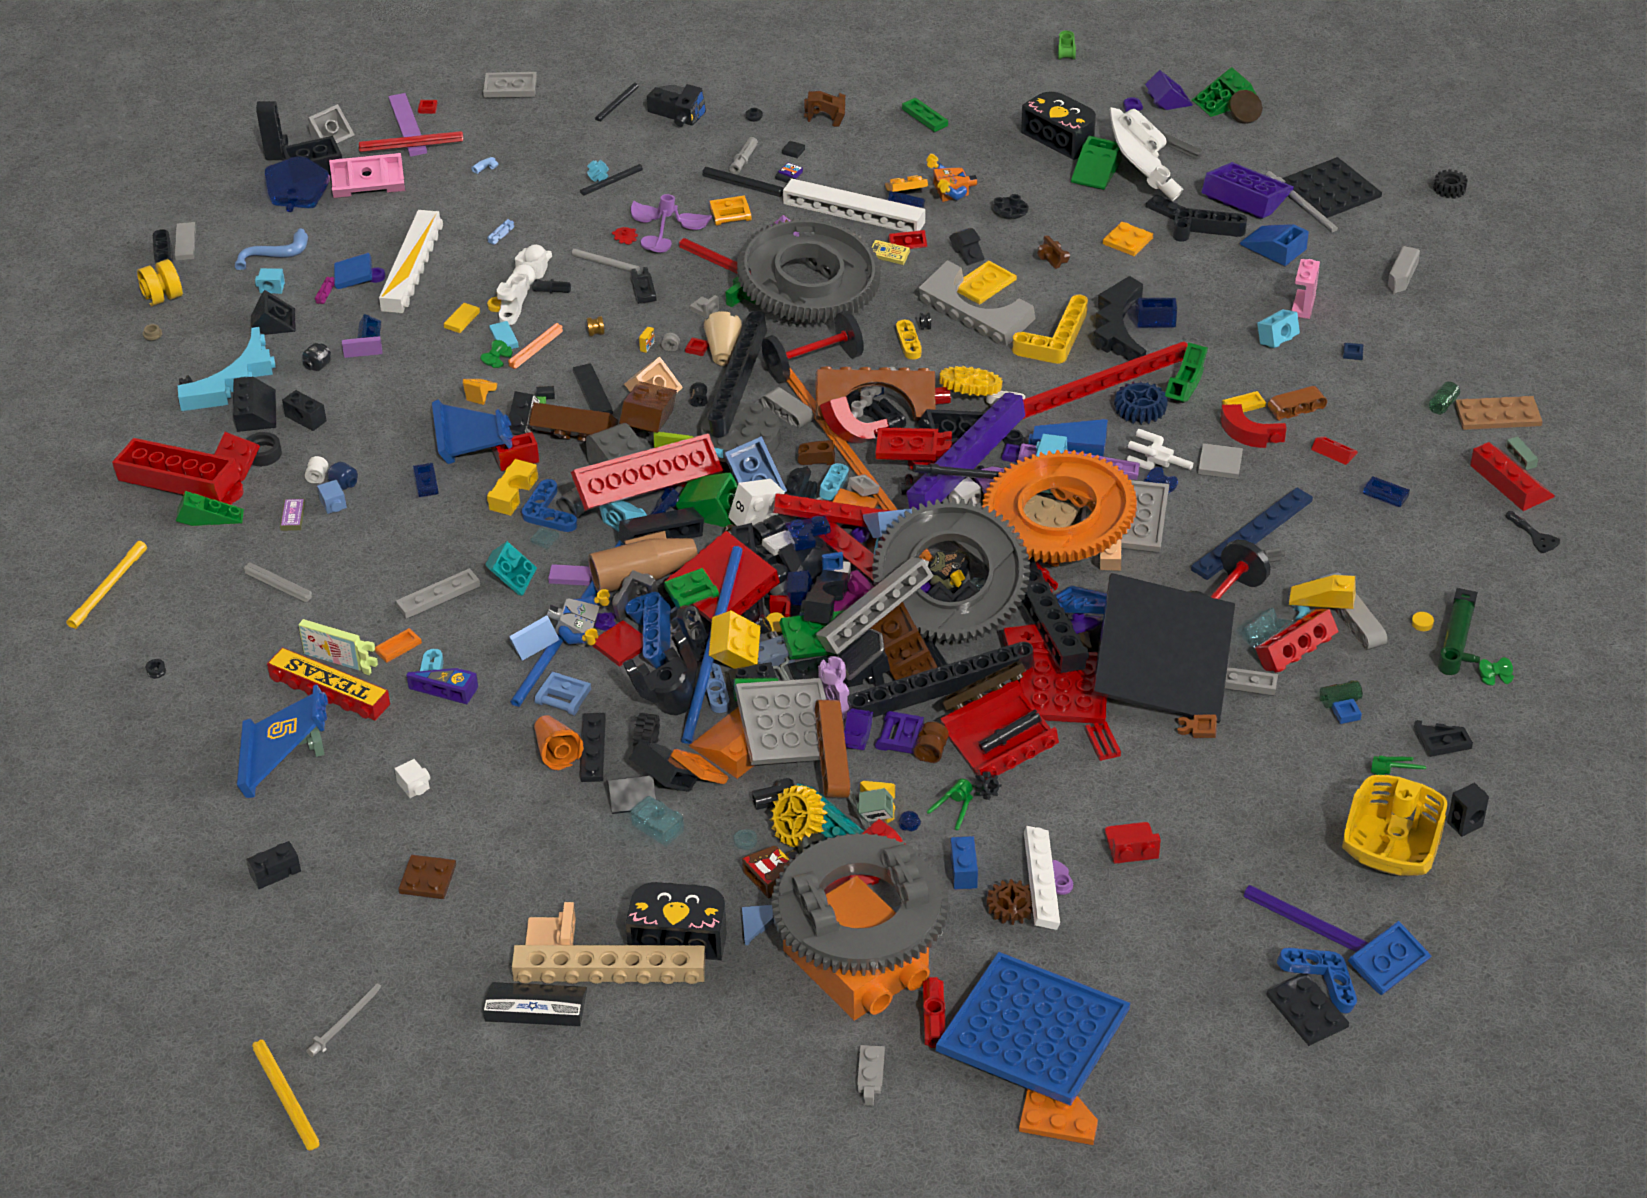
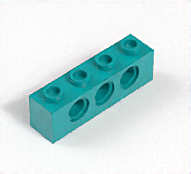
[796,783,864,838]

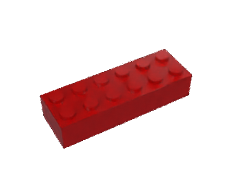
[112,438,240,501]

